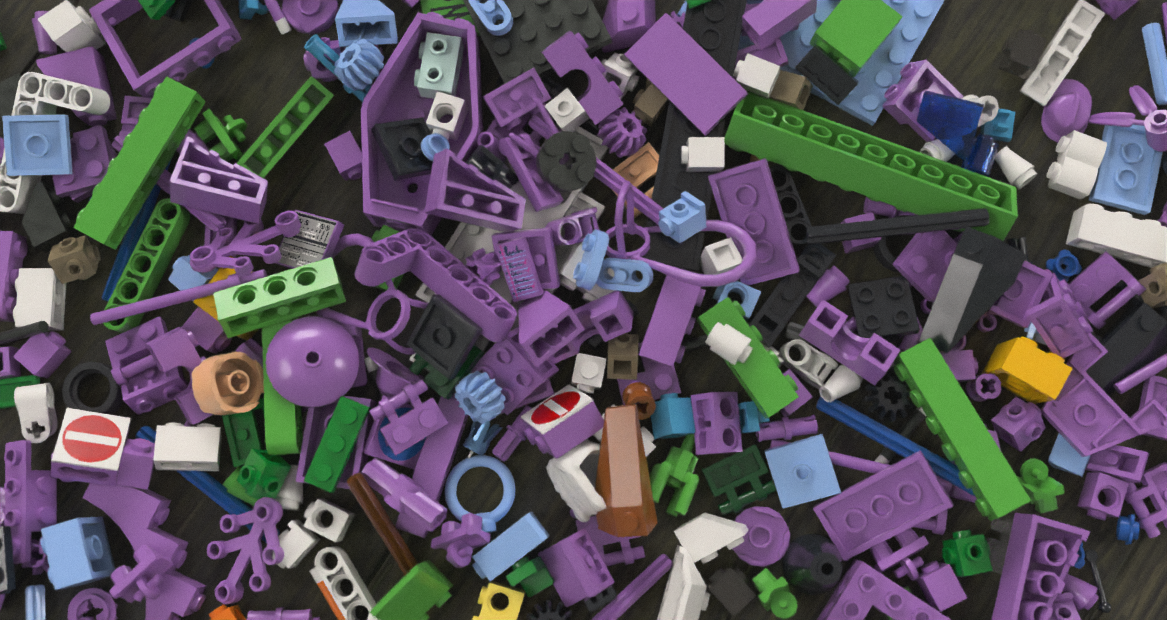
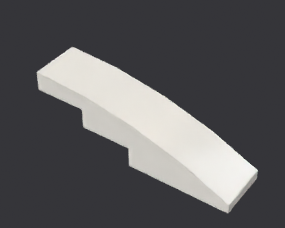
[1020,0,1105,106]

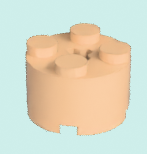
[192,352,264,415]

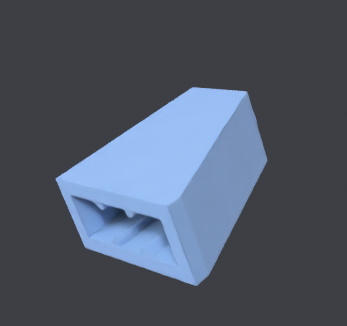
[335,0,398,47]
[472,512,550,582]

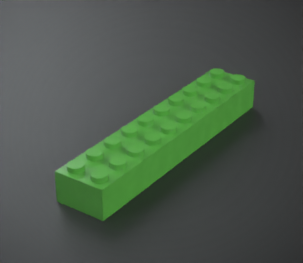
[724,90,1018,241]

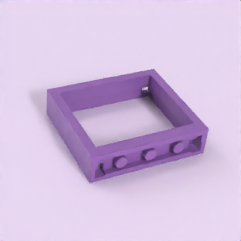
[89,0,242,98]

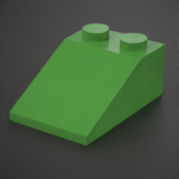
[370,560,454,620]

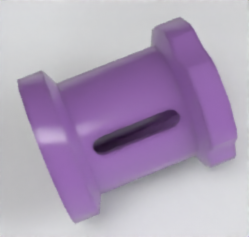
[965,373,1001,402]

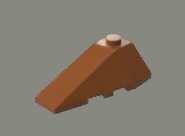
[595,404,658,538]

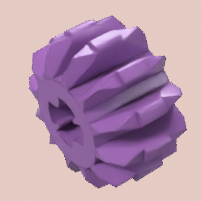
[597,107,647,158]

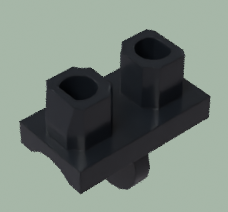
[465,144,519,189]

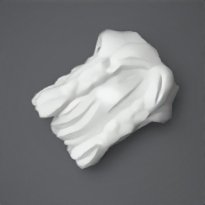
[546,439,606,522]

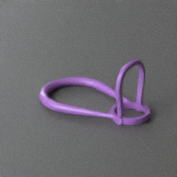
[605,181,757,287]
[315,233,428,355]

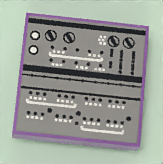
[275,210,344,269]

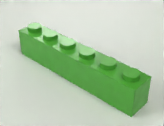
[73,76,206,250]
[894,338,1031,521]

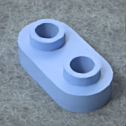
[468,0,513,36]
[573,229,609,290]
[596,258,653,292]

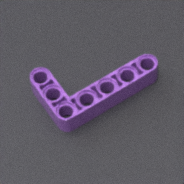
[354,228,517,342]

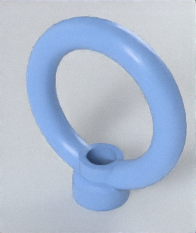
[445,455,515,533]

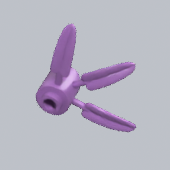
[1088,85,1167,152]

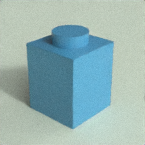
[651,393,696,439]

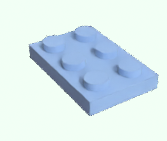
[1089,125,1163,215]

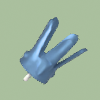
[463,421,503,459]

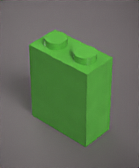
[809,0,903,77]

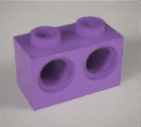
[691,392,743,455]

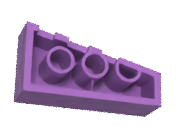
[992,513,1090,620]

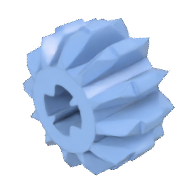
[334,39,384,91]
[454,371,506,424]

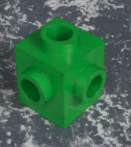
[237,449,291,499]
[942,529,993,577]

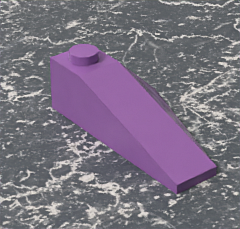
[602,0,656,53]

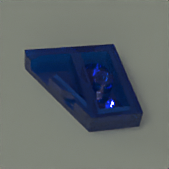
[916,91,984,161]

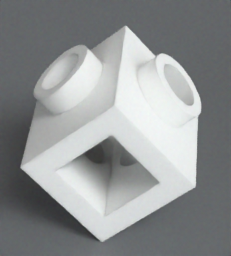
[601,53,640,99]

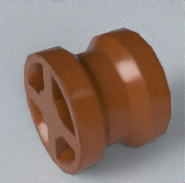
[622,382,656,420]

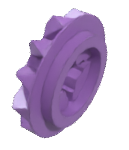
[68,588,118,620]

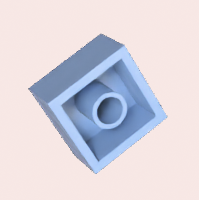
[41,517,115,590]

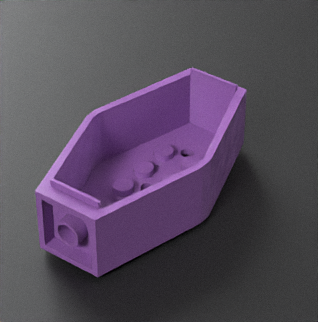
[361,12,483,235]

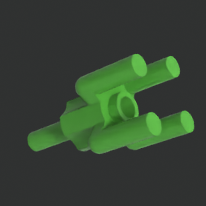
[649,433,699,517]

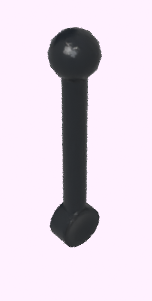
[1084,550,1112,613]

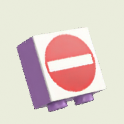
[520,384,604,459]
[51,408,131,487]

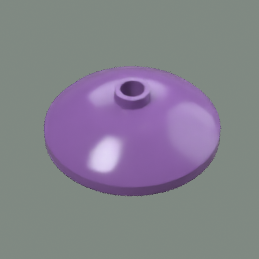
[266,316,359,407]

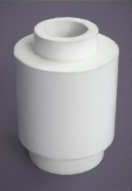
[705,322,753,365]

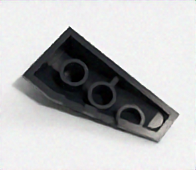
[919,226,1027,354]
[1086,302,1167,395]

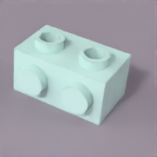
[414,32,464,99]

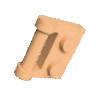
[612,142,659,218]

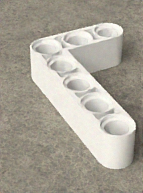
[0,72,110,214]
[315,546,380,620]

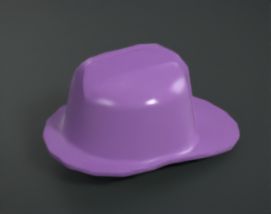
[1041,79,1092,143]
[367,348,429,404]

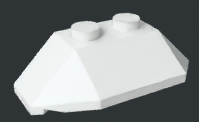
[657,545,710,620]

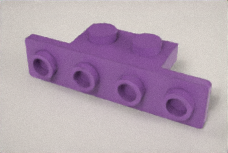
[4,440,57,564]

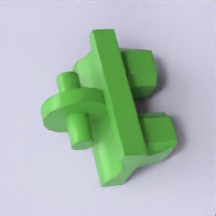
[194,109,247,162]
[1016,458,1064,513]
[752,568,797,619]

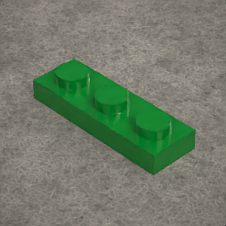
[303,396,371,493]

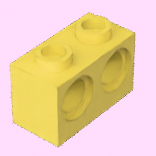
[472,581,526,620]

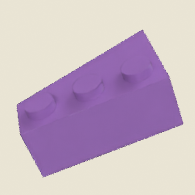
[169,136,268,224]
[424,148,526,232]

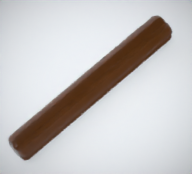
[347,472,418,576]

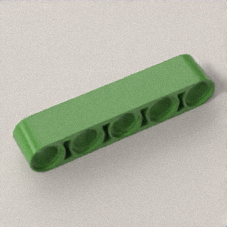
[103,198,190,333]
[262,317,303,456]

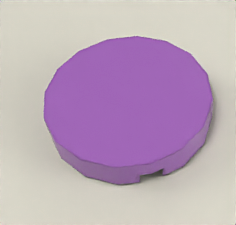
[282,0,339,34]
[732,506,790,567]

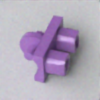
[431,513,491,568]
[870,528,929,581]
[109,545,174,603]

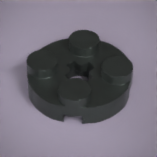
[536,131,596,192]

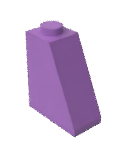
[36,46,117,126]
[518,289,585,367]

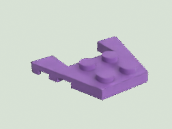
[1040,333,1167,457]

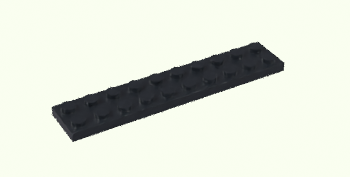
[642,0,747,271]

